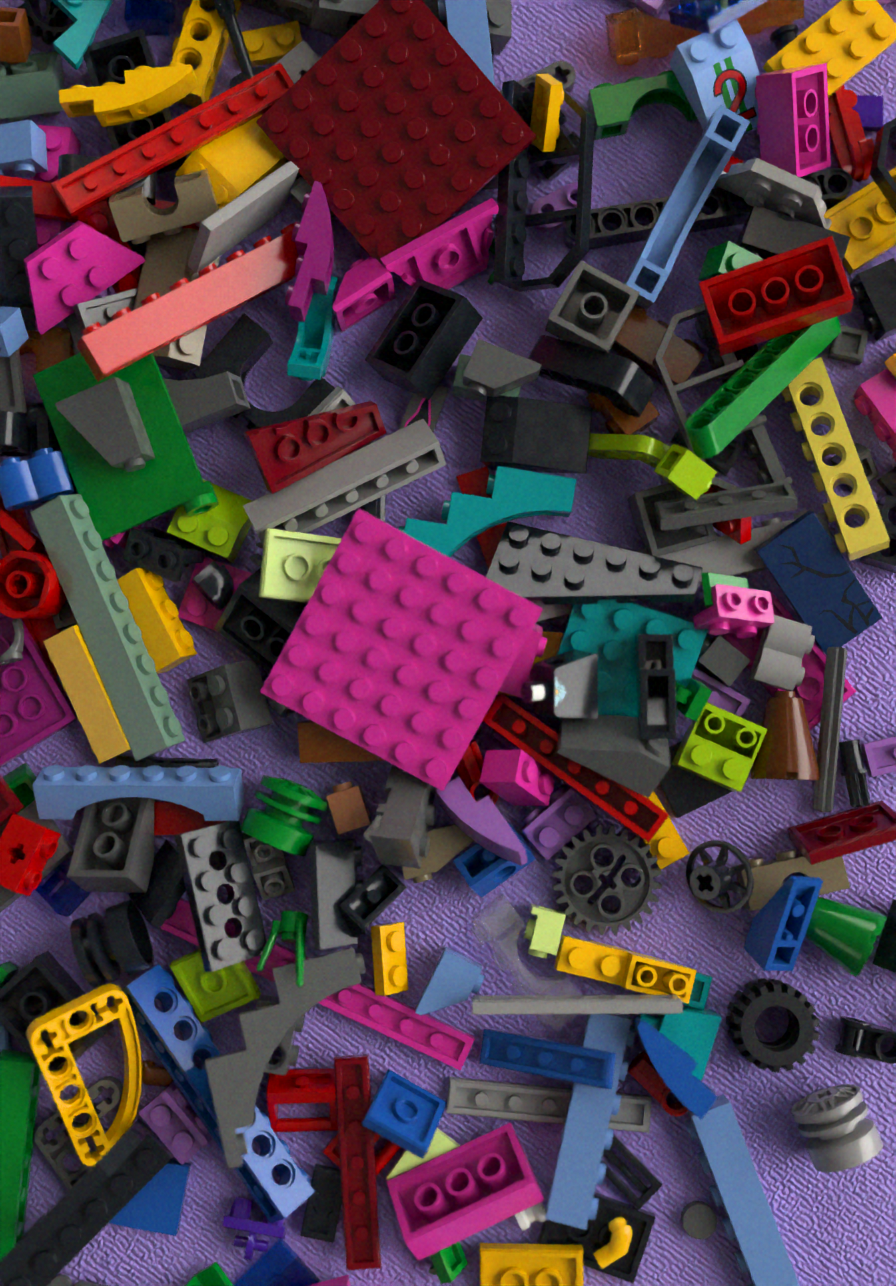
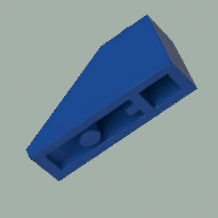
[743,876,823,971]

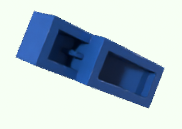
[633,1015,718,1120]

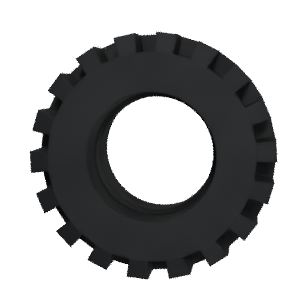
[726,978,820,1072]

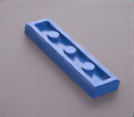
[479,1029,616,1089]

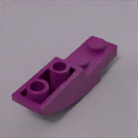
[285,181,334,322]

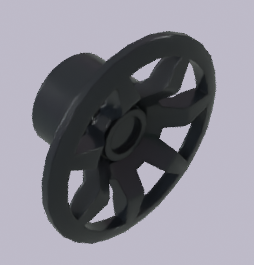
[686,840,754,913]

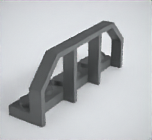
[653,303,793,491]

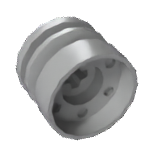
[791,1084,883,1173]

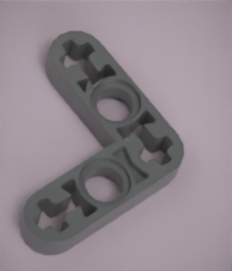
[35,1076,123,1190]

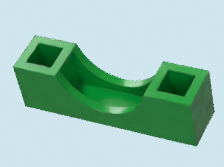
[587,70,698,140]

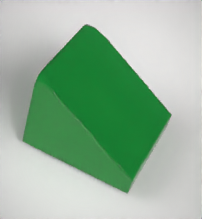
[3,763,36,814]

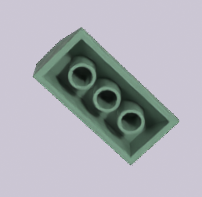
[0,51,65,121]

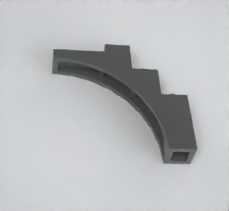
[64,312,250,434]

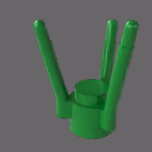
[256,911,308,987]

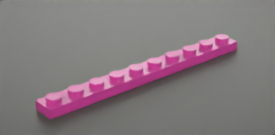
[160,898,475,1071]

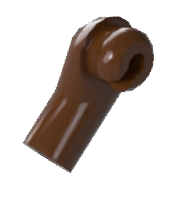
[142,1060,174,1087]

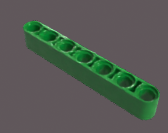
[684,316,841,459]

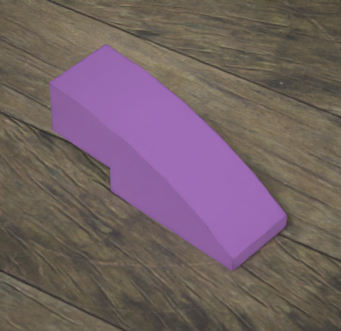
[435,777,528,866]

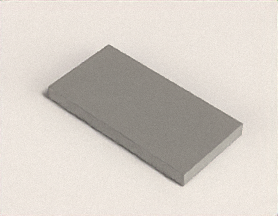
[188,161,299,273]

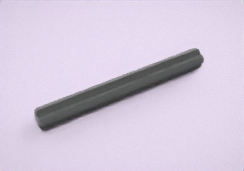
[813,647,847,812]

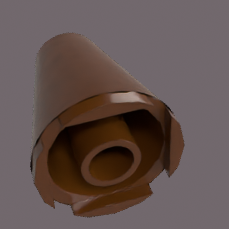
[750,691,819,780]

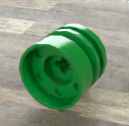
[240,775,328,857]

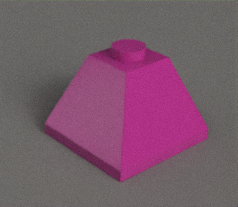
[332,257,396,332]

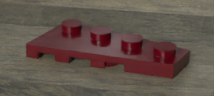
[244,401,386,494]

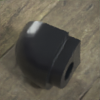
[192,561,234,611]

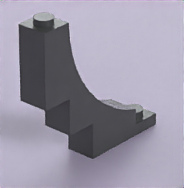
[205,947,366,1169]

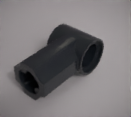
[25,402,63,457]

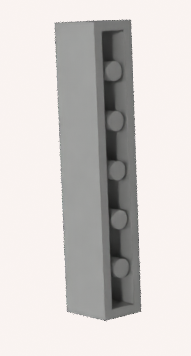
[243,419,447,546]

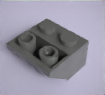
[187,660,273,743]

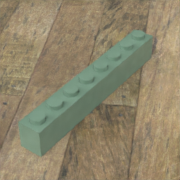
[30,494,185,761]

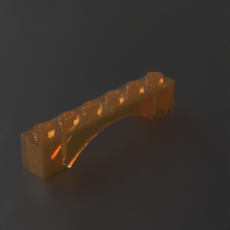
[605,0,804,66]

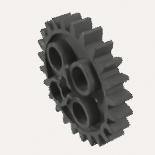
[552,824,662,935]

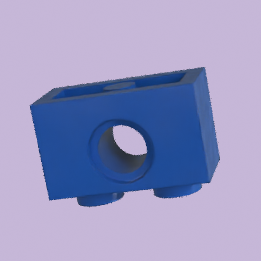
[453,822,536,898]

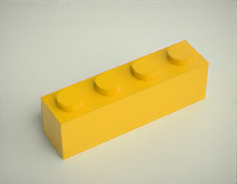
[43,625,131,764]

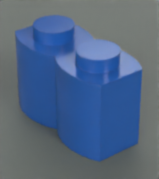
[0,448,75,511]

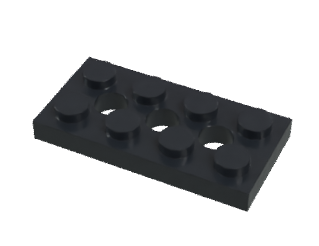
[174,820,267,972]

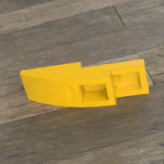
[59,62,198,127]
[554,935,697,1004]

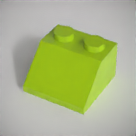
[167,479,252,564]

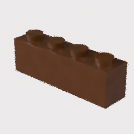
[611,304,704,385]

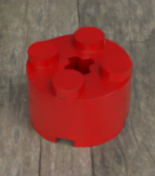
[0,550,66,619]

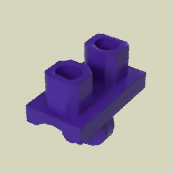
[222,1197,287,1260]

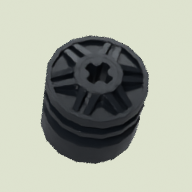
[70,900,154,988]

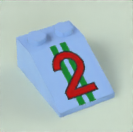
[669,17,759,135]

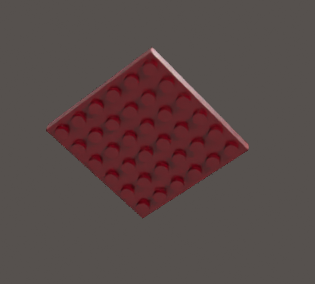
[256,0,537,274]

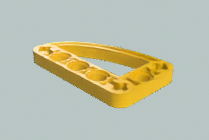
[27,984,142,1166]

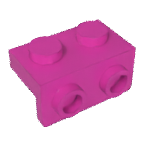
[693,584,774,639]

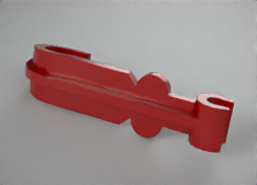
[828,85,874,182]

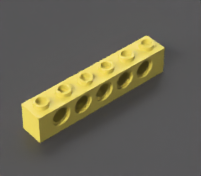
[781,357,890,561]

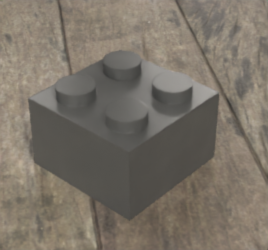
[545,260,640,353]

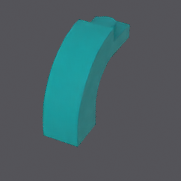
[287,276,338,381]

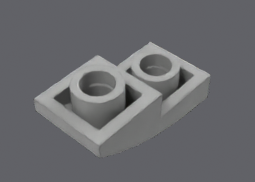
[242,832,295,900]

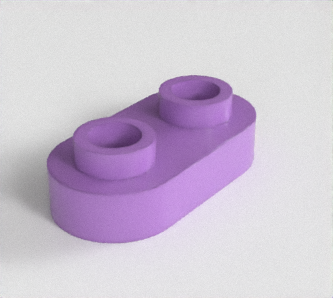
[531,182,592,233]

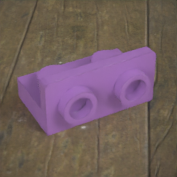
[520,786,598,860]
[138,1083,213,1165]

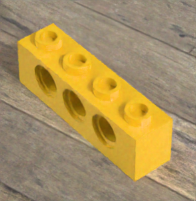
[171,0,242,107]

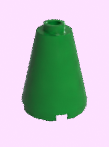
[804,897,886,977]

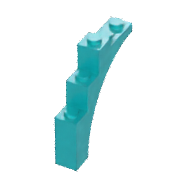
[398,466,577,557]

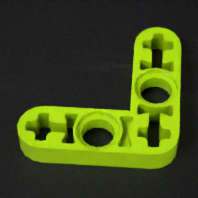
[588,433,671,468]

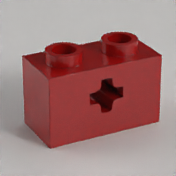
[0,813,61,896]

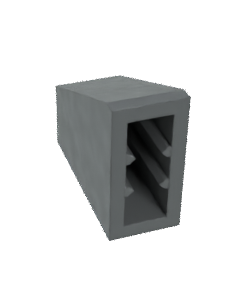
[55,377,155,472]

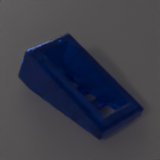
[35,863,91,917]

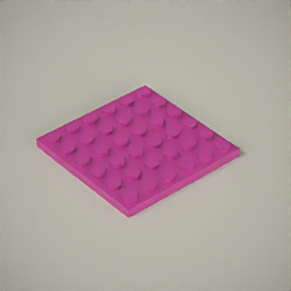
[260,508,543,791]

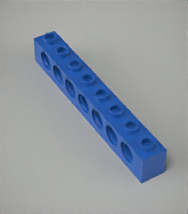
[122,964,315,1223]

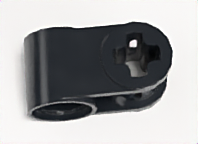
[834,1016,896,1064]

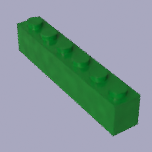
[0,1049,41,1259]

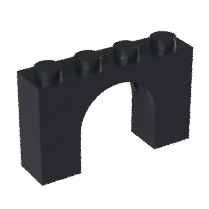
[193,314,335,431]

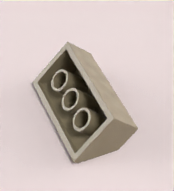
[133,228,220,372]

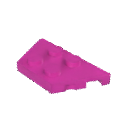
[380,198,499,290]
[24,220,145,335]

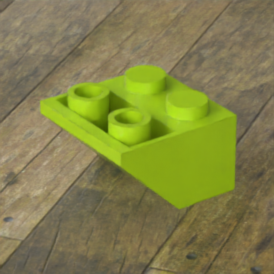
[671,703,767,792]

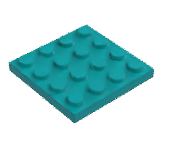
[538,599,708,742]

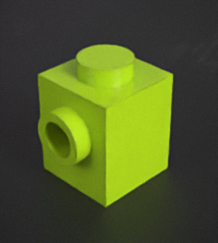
[654,443,717,500]

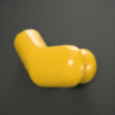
[593,1217,633,1269]

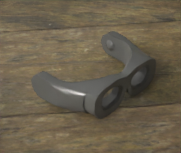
[0,618,24,666]

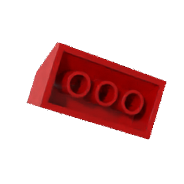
[699,236,854,356]

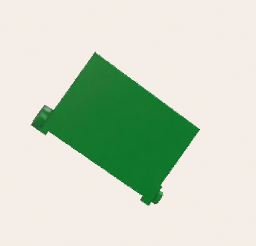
[33,352,219,542]

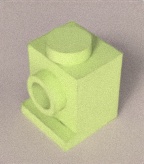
[524,904,566,958]

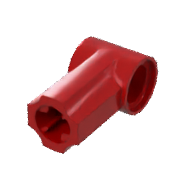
[456,739,499,805]
[627,1050,689,1116]

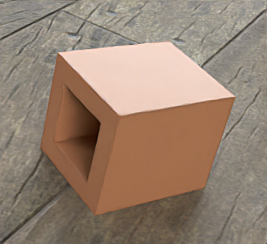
[326,781,372,835]

